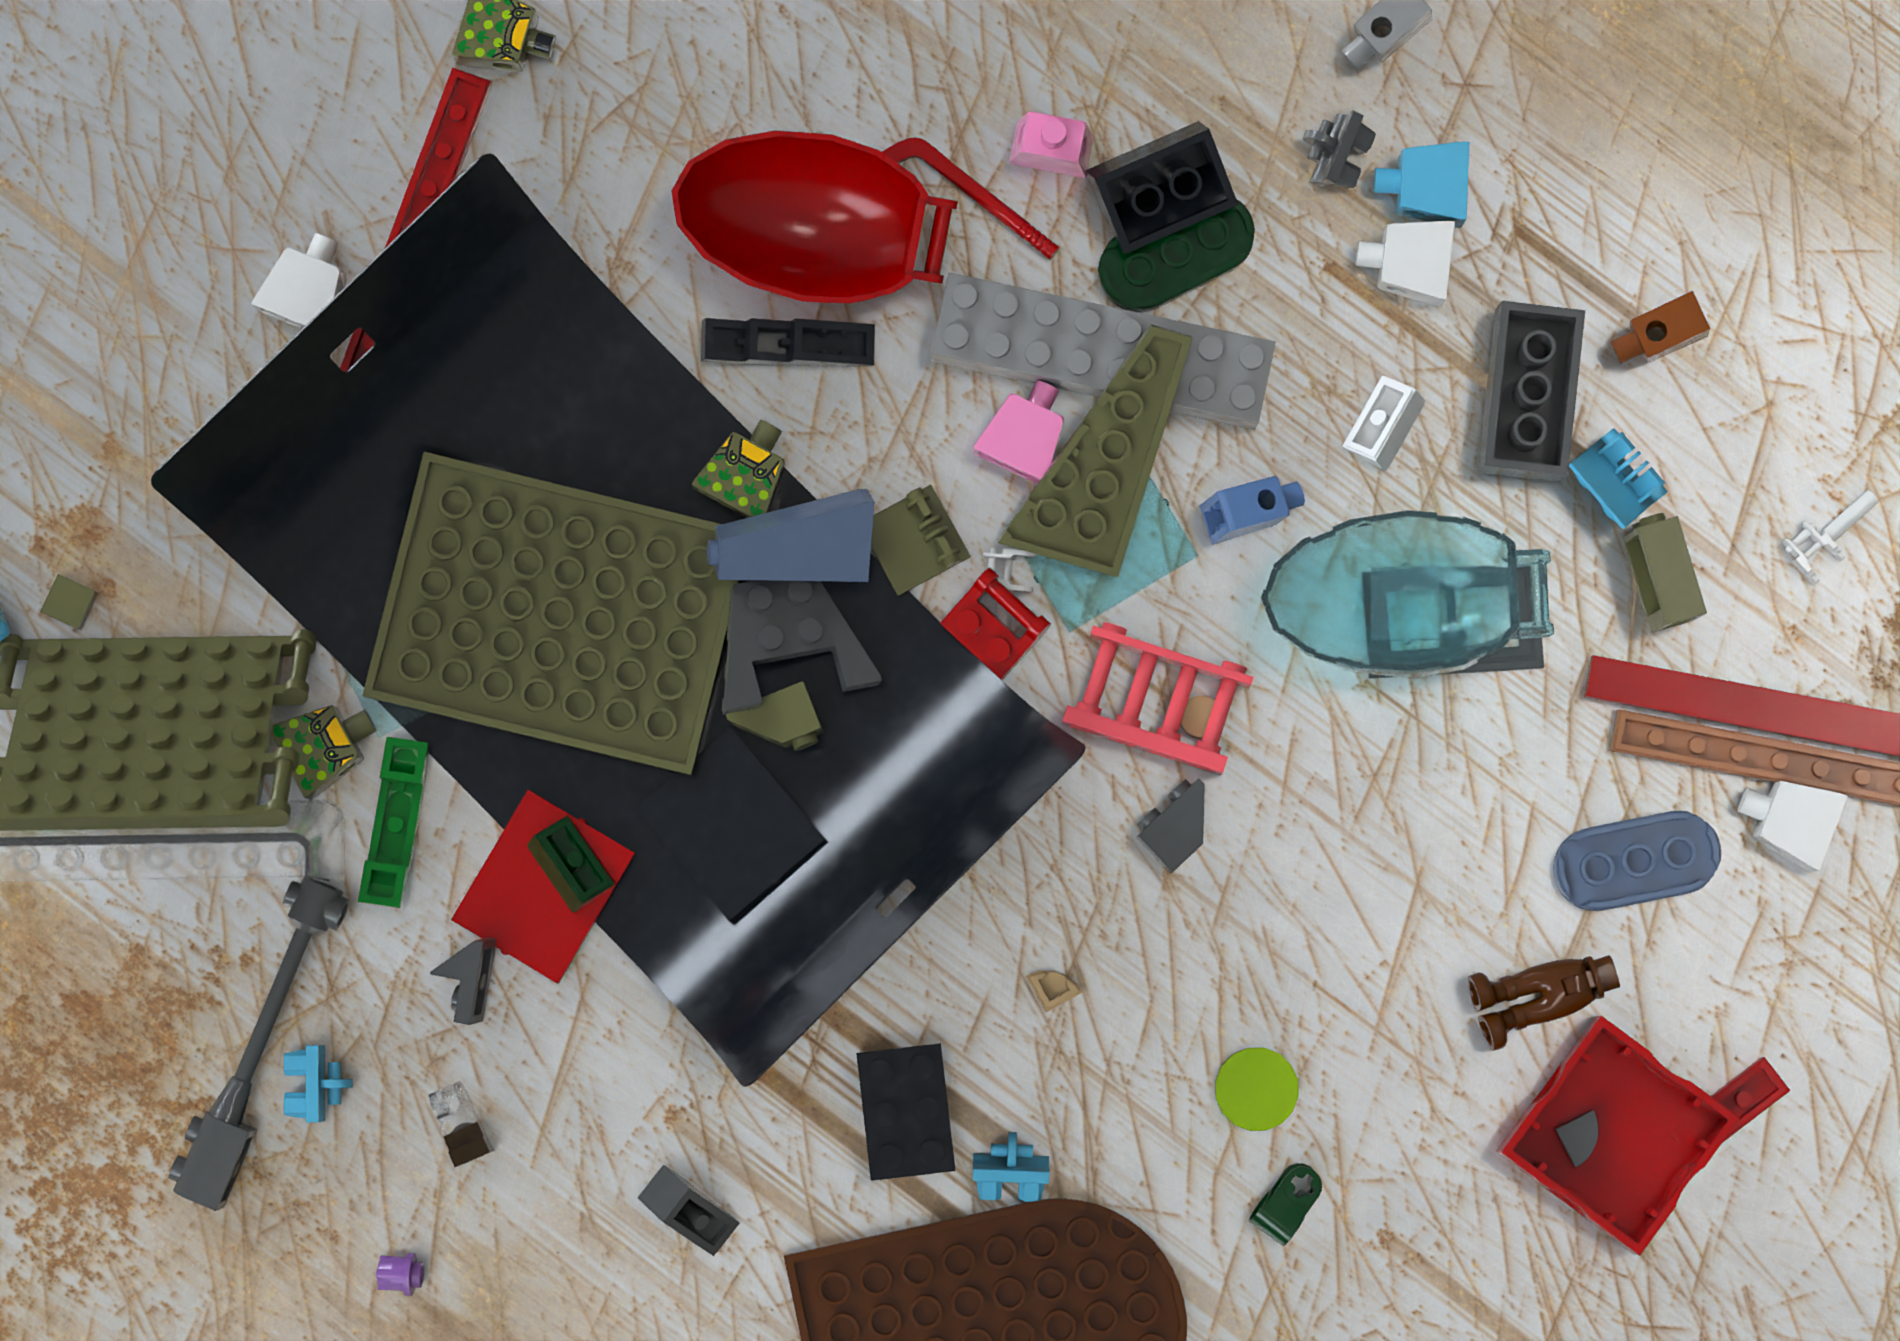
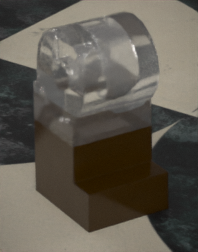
[428,1081,495,1167]

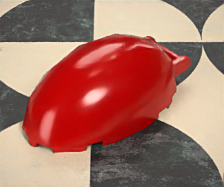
[671,130,958,304]

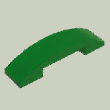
[358,737,429,909]

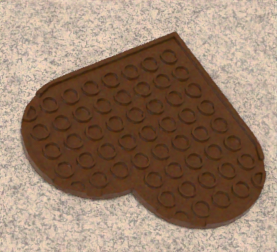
[784,1198,1187,1341]

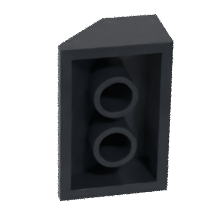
[1085,121,1238,254]

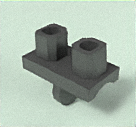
[1303,110,1376,189]

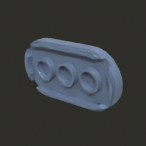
[1553,811,1721,911]

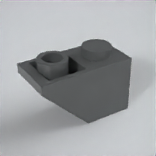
[1136,778,1205,874]

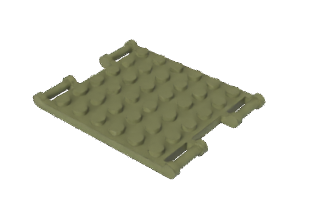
[0,629,317,831]

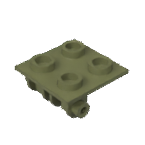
[871,485,971,596]

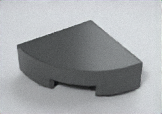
[1554,1110,1598,1167]

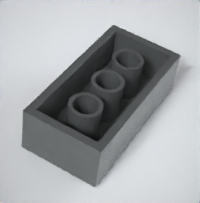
[1478,301,1585,482]

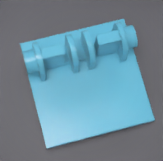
[1568,428,1668,529]

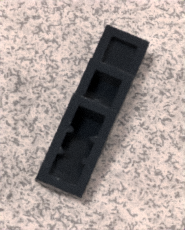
[701,318,875,367]

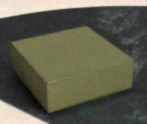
[40,574,98,630]

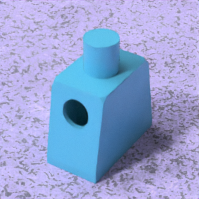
[1373,141,1470,228]

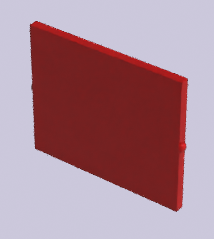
[451,790,636,984]

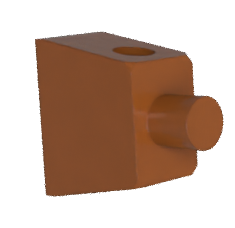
[1610,291,1710,364]

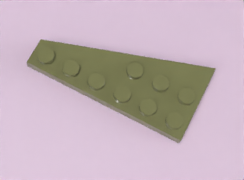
[997,324,1193,577]

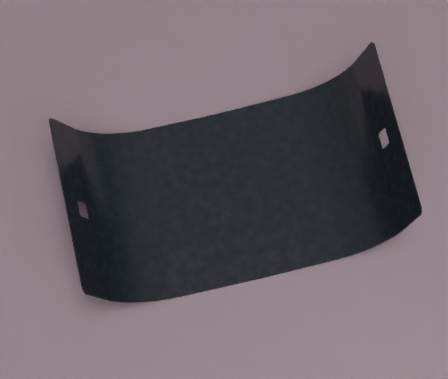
[151,153,1086,1087]

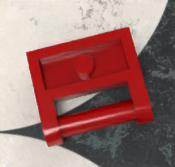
[940,568,1051,680]

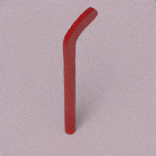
[882,137,1060,260]

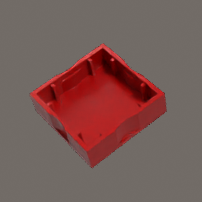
[1496,1015,1740,1256]

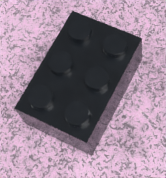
[856,1043,955,1181]

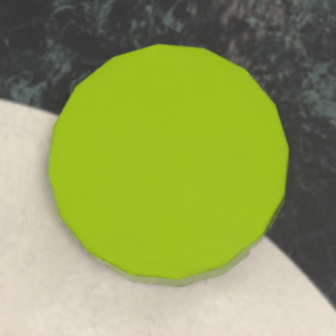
[1215,1047,1299,1131]

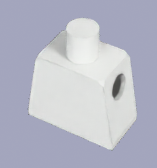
[1356,221,1455,306]
[251,233,346,329]
[1738,781,1848,872]

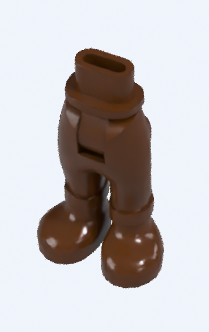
[1468,955,1620,1051]

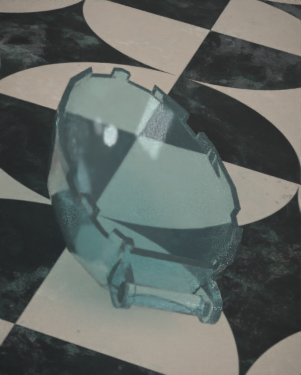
[1261,510,1554,679]

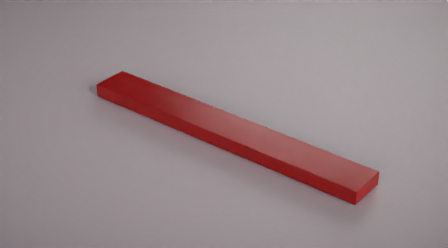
[340,67,493,372]
[1584,655,1900,757]

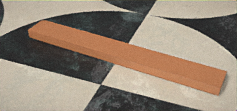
[1609,709,1900,806]

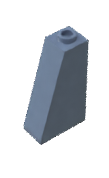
[707,489,875,582]

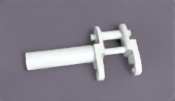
[1783,490,1878,584]
[983,548,1036,629]

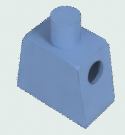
[1200,476,1305,545]

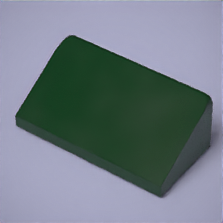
[527,815,614,913]

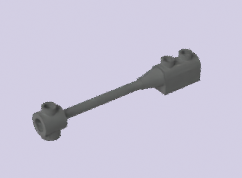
[168,876,350,1211]

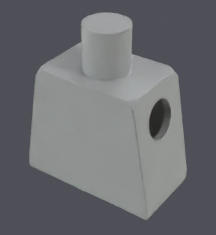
[1341,0,1432,70]

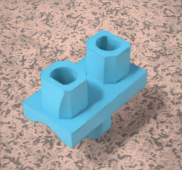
[284,1045,353,1123]
[973,1132,1050,1202]

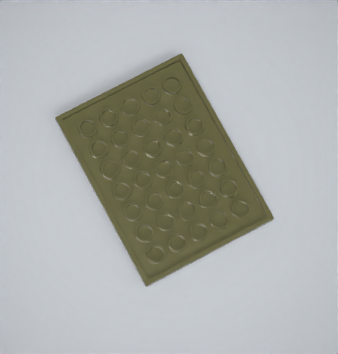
[362,452,739,775]

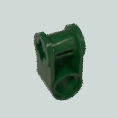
[1248,1163,1322,1246]

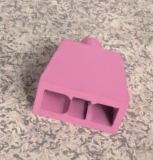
[1009,112,1094,178]
[973,380,1064,484]

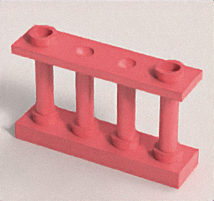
[1062,622,1253,776]

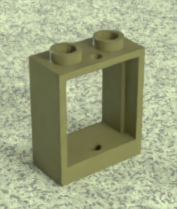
[1623,513,1707,633]

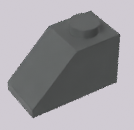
[638,1165,740,1256]

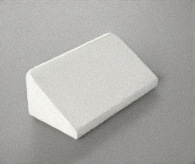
[1342,375,1425,471]

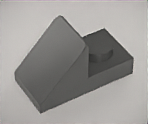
[430,937,496,1025]

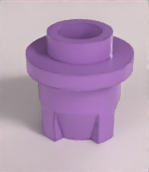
[376,1253,424,1296]

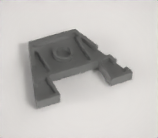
[722,580,882,715]

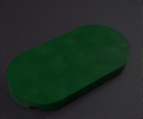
[1098,199,1255,312]

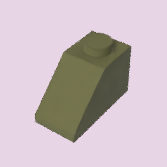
[726,681,825,751]

